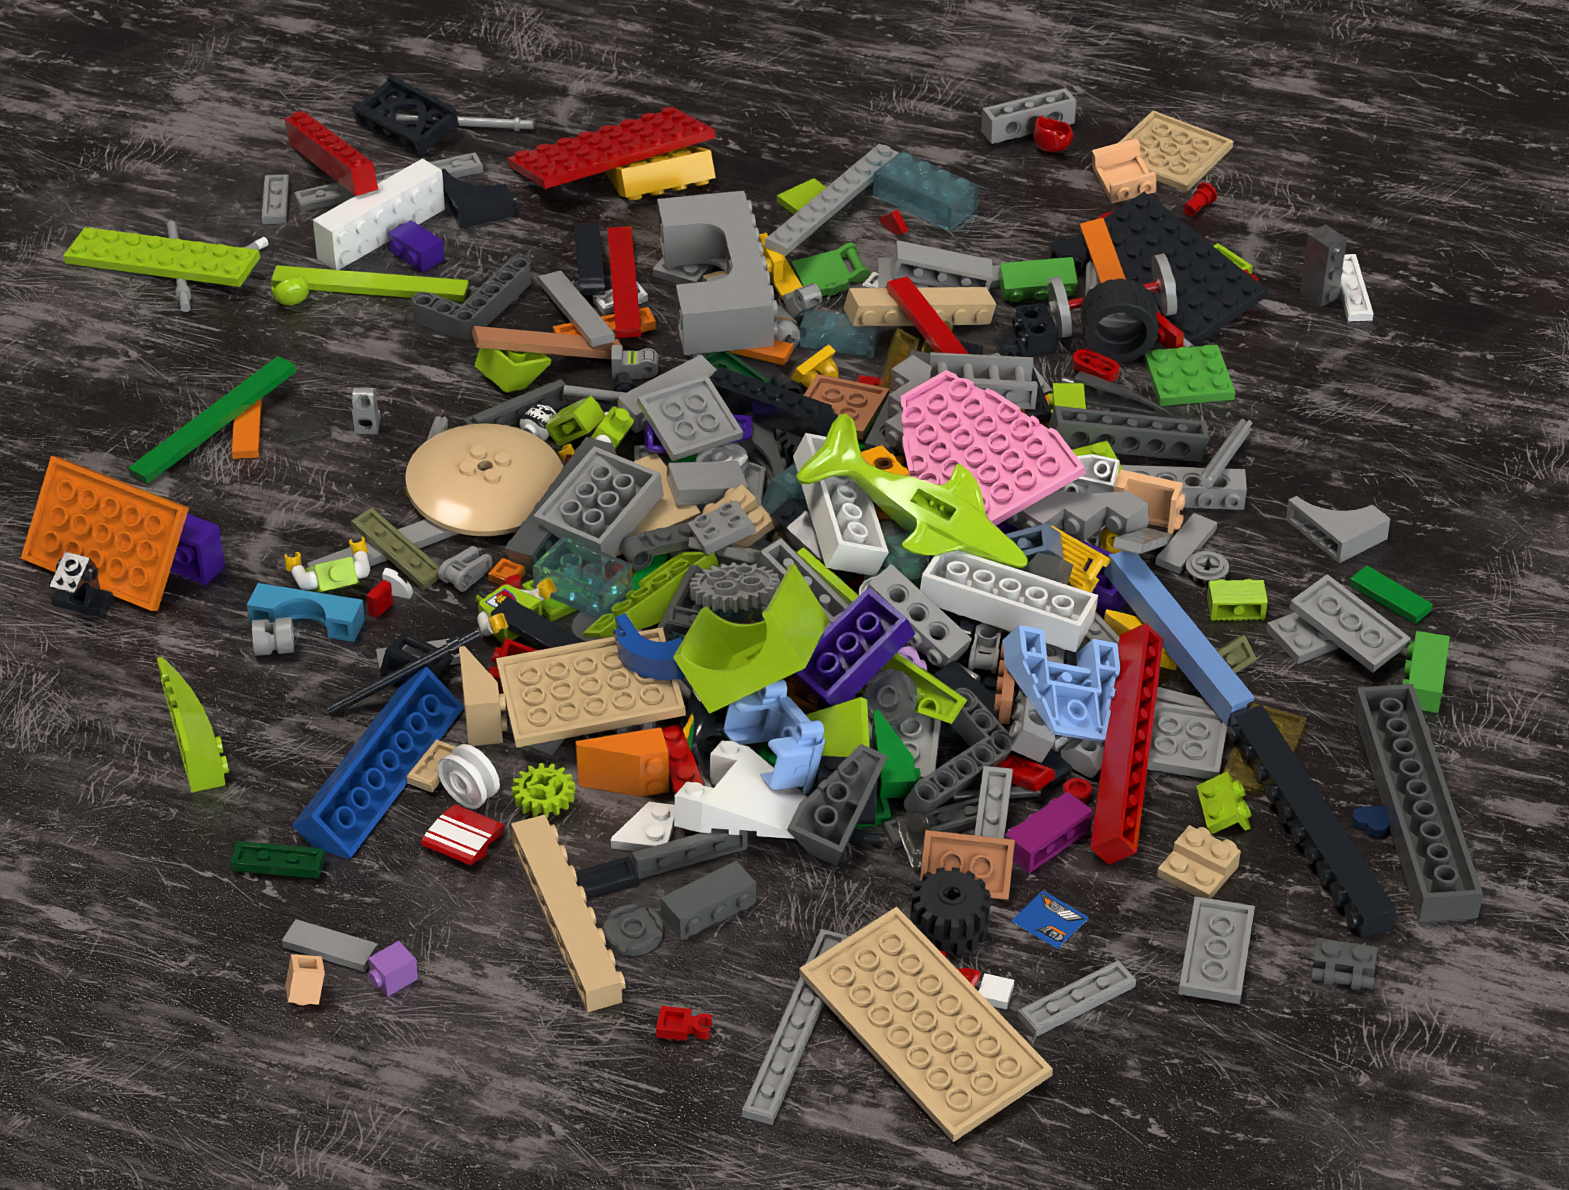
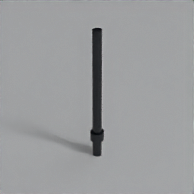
[327,628,483,716]

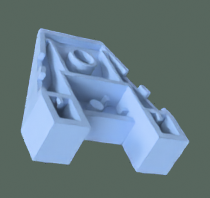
[1002,625,1120,742]

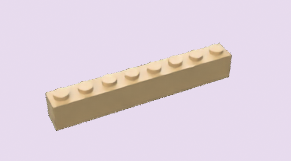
[511,815,626,1013]

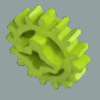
[512,763,575,818]

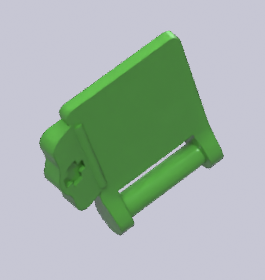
[792,243,871,296]

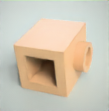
[285,954,325,1005]

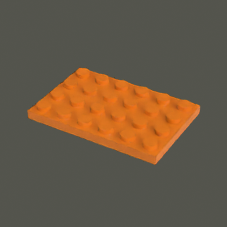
[21,456,189,611]

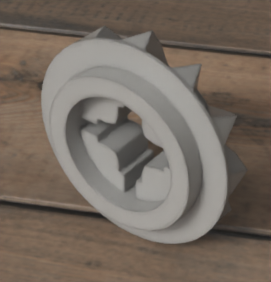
[1185,551,1229,585]

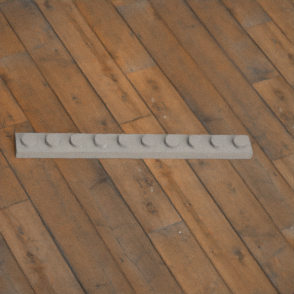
[764,144,899,256]

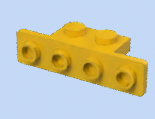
[759,233,802,300]

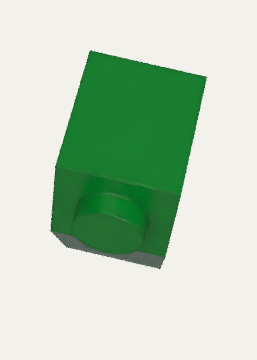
[872,710,921,799]

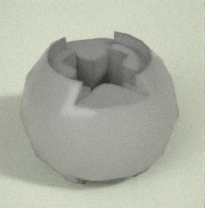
[774,320,801,349]

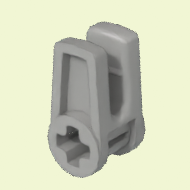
[438,546,492,592]

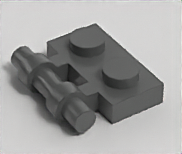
[1311,938,1377,990]

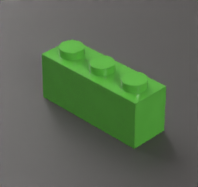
[998,257,1078,302]
[1402,631,1450,713]

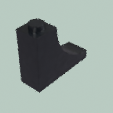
[441,168,517,229]

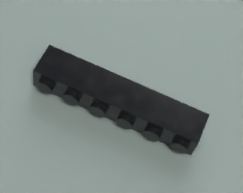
[709,367,836,438]

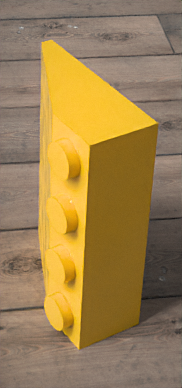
[605,145,716,200]

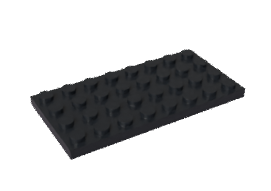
[1076,191,1268,346]

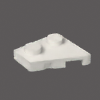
[611,802,675,851]

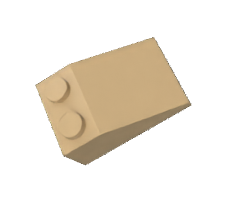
[459,646,508,746]

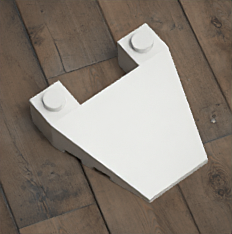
[674,740,807,839]

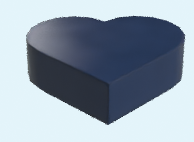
[1352,805,1389,837]

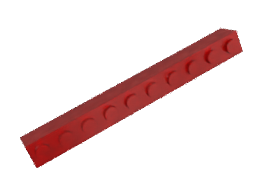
[1090,623,1164,865]

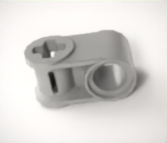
[968,623,1001,674]

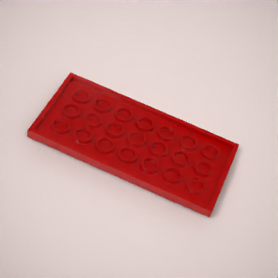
[507,107,716,189]

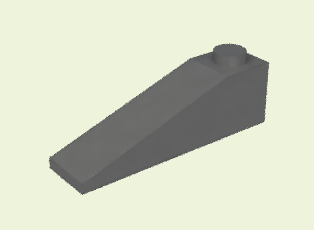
[787,744,888,866]

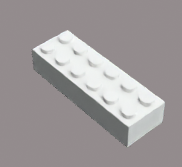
[313,159,445,270]
[793,433,889,576]
[920,550,1098,652]

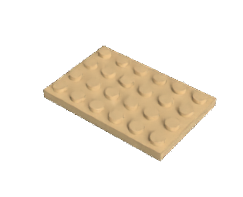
[496,628,686,748]

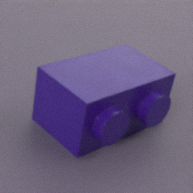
[389,220,444,272]

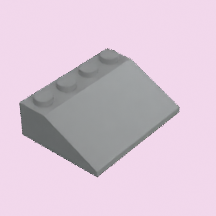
[534,446,664,565]

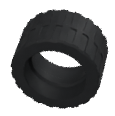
[1080,278,1158,362]

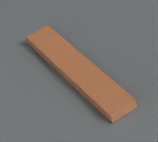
[472,326,623,360]

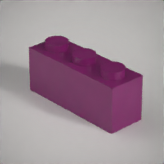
[1005,791,1093,873]

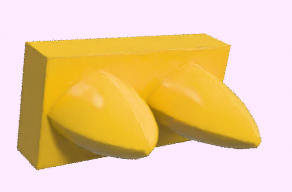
[791,344,839,388]

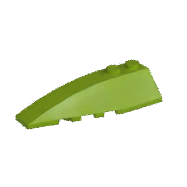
[583,552,720,638]
[839,615,967,724]
[157,657,229,793]

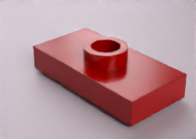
[1156,311,1184,349]
[995,754,1055,792]

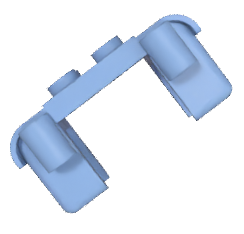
[723,679,825,795]

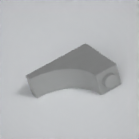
[1286,496,1390,563]

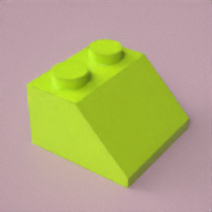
[474,348,551,393]

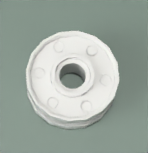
[437,744,500,809]

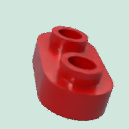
[1072,349,1119,382]

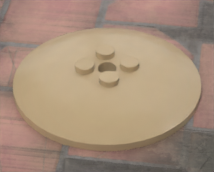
[406,423,563,536]

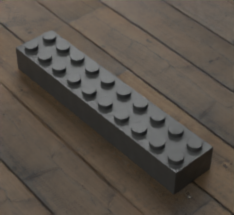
[1353,684,1483,922]

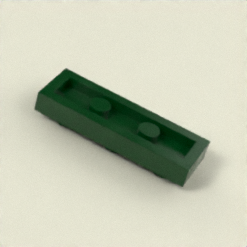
[230,841,325,879]

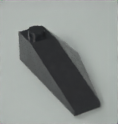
[769,499,860,585]

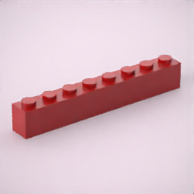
[284,111,378,196]

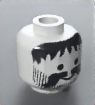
[520,404,556,441]

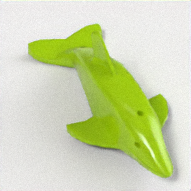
[796,414,1028,568]

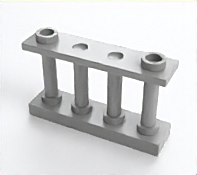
[929,352,1038,409]

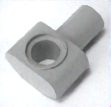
[1061,738,1105,778]

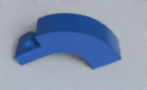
[613,613,686,680]

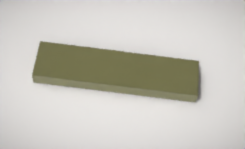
[351,507,440,590]

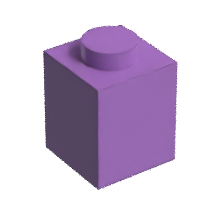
[367,941,418,997]

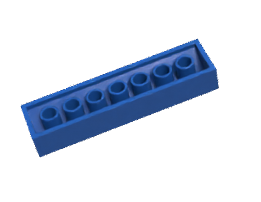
[292,667,464,859]

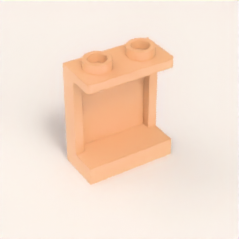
[1092,138,1156,204]
[1113,470,1186,539]

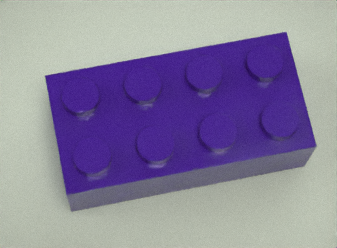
[170,513,225,585]
[794,587,916,707]

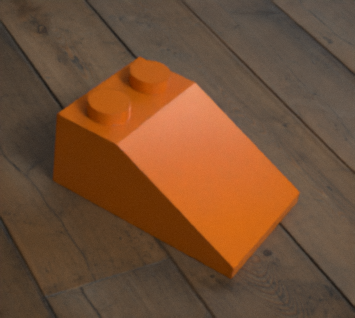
[575,727,669,797]

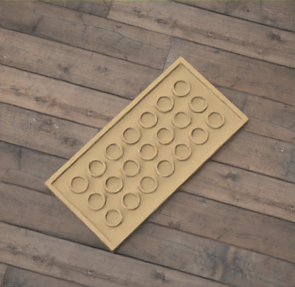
[799,907,1053,1142]

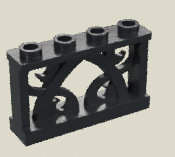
[352,75,459,159]

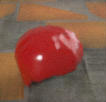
[1033,115,1074,153]

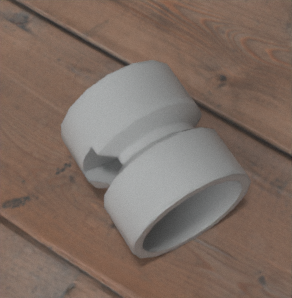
[252,617,295,656]

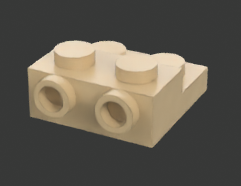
[702,485,775,547]
[1157,825,1240,899]

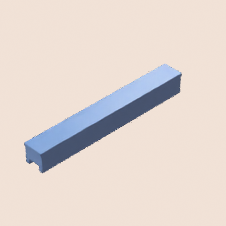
[1104,551,1255,726]

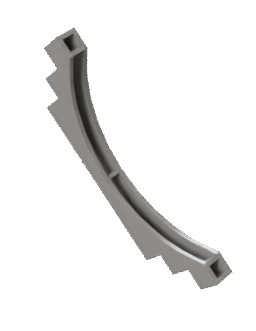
[885,355,1149,541]

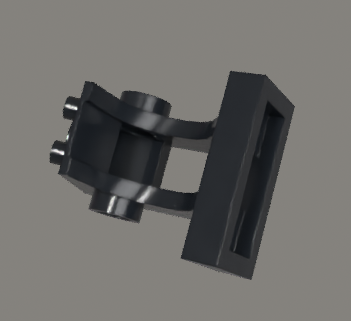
[49,552,114,617]

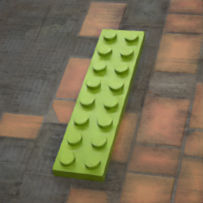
[63,227,261,287]

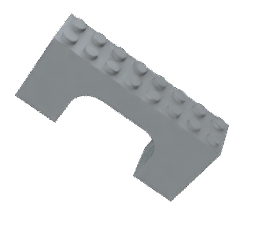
[657,191,778,355]

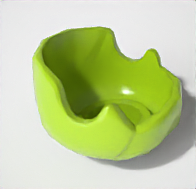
[271,275,309,306]

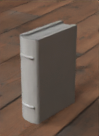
[666,461,748,505]

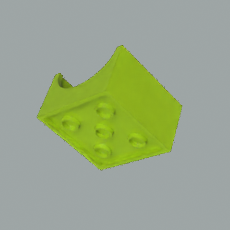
[673,563,830,714]

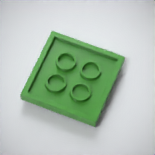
[1143,345,1235,406]

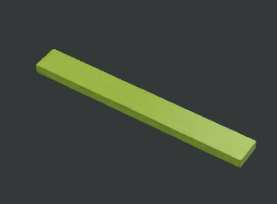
[271,266,469,302]

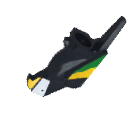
[680,689,725,778]

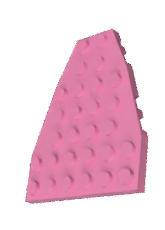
[901,370,1086,525]

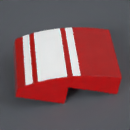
[421,804,505,865]

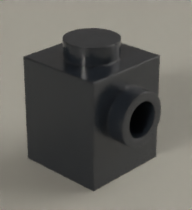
[1050,237,1089,272]

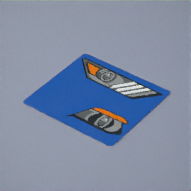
[1012,891,1089,949]

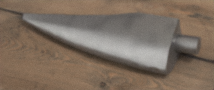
[1061,372,1172,418]

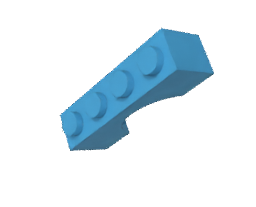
[247,583,365,642]

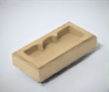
[407,740,456,792]

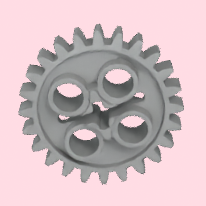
[690,562,780,612]

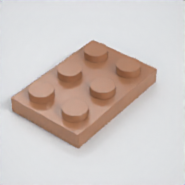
[920,830,1015,900]

